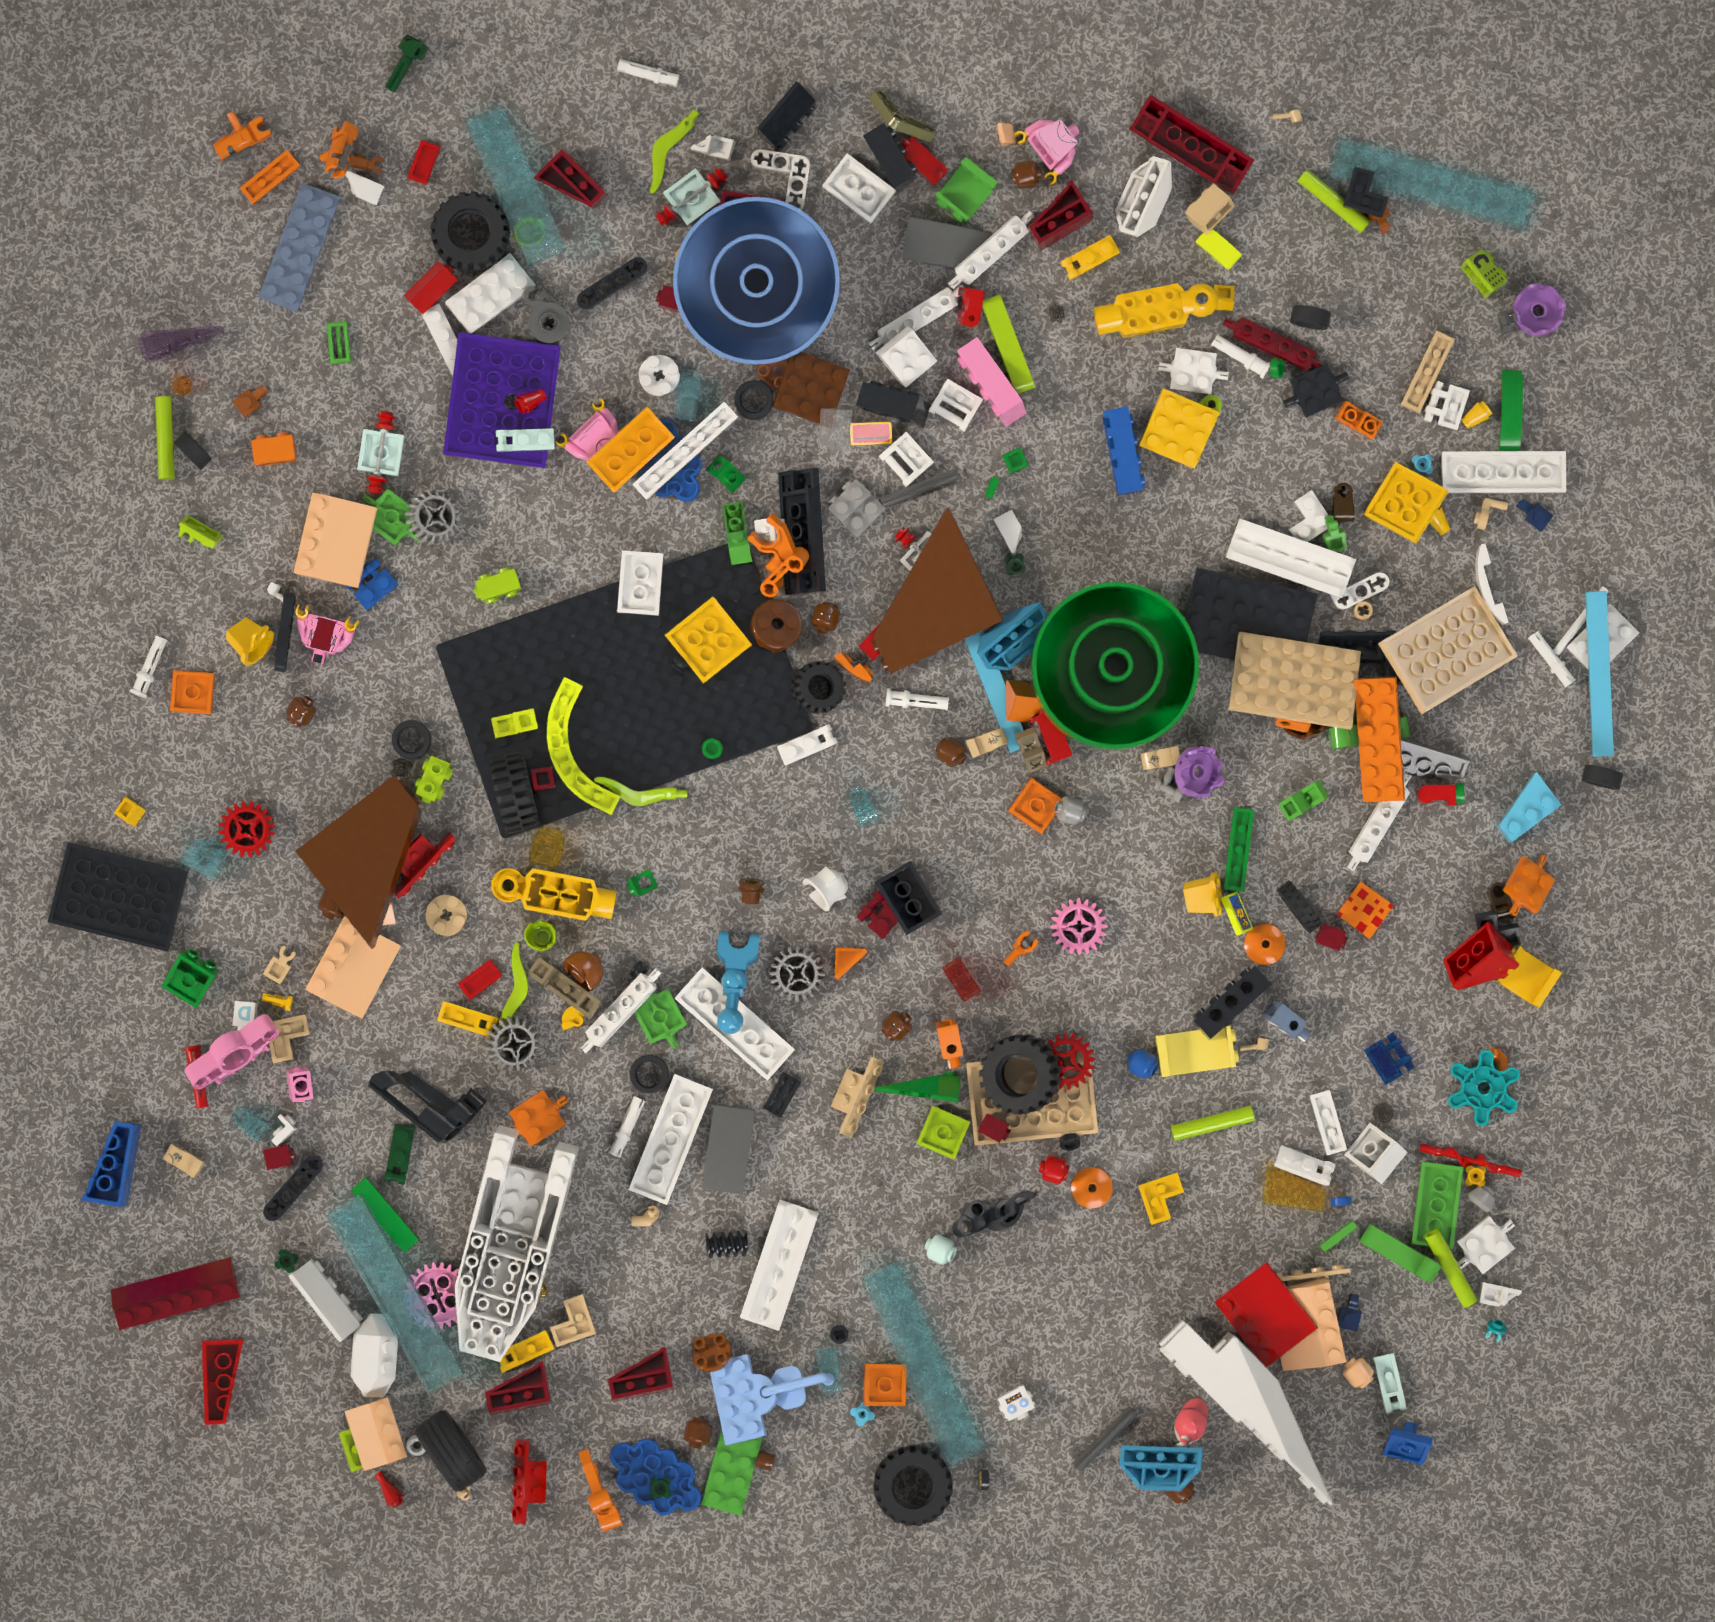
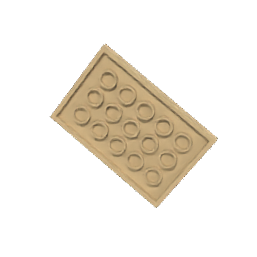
[1378,586,1518,714]
[1228,632,1361,730]
[966,1051,1098,1146]

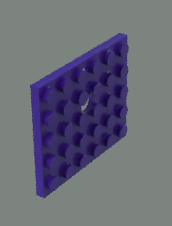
[443,332,561,469]

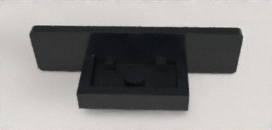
[1318,630,1397,663]

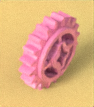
[1050,898,1108,955]

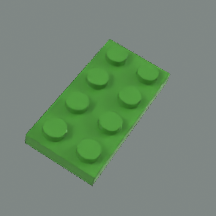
[1411,1161,1463,1249]
[701,1430,763,1516]

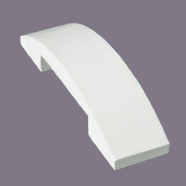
[1475,544,1508,625]

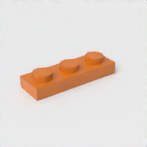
[240,150,301,205]

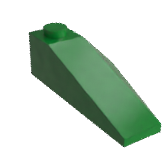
[875,1071,961,1102]

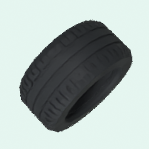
[415,1410,486,1492]

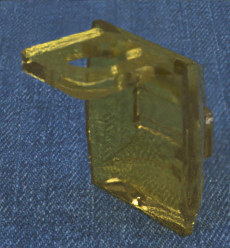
[528,826,565,870]

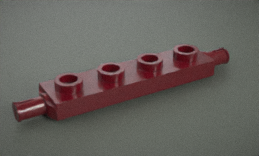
[1222,317,1324,371]

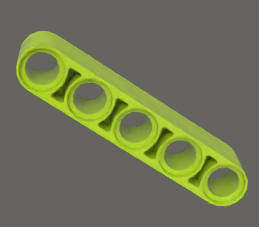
[982,294,1035,394]

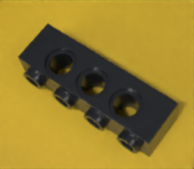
[1193,966,1271,1041]

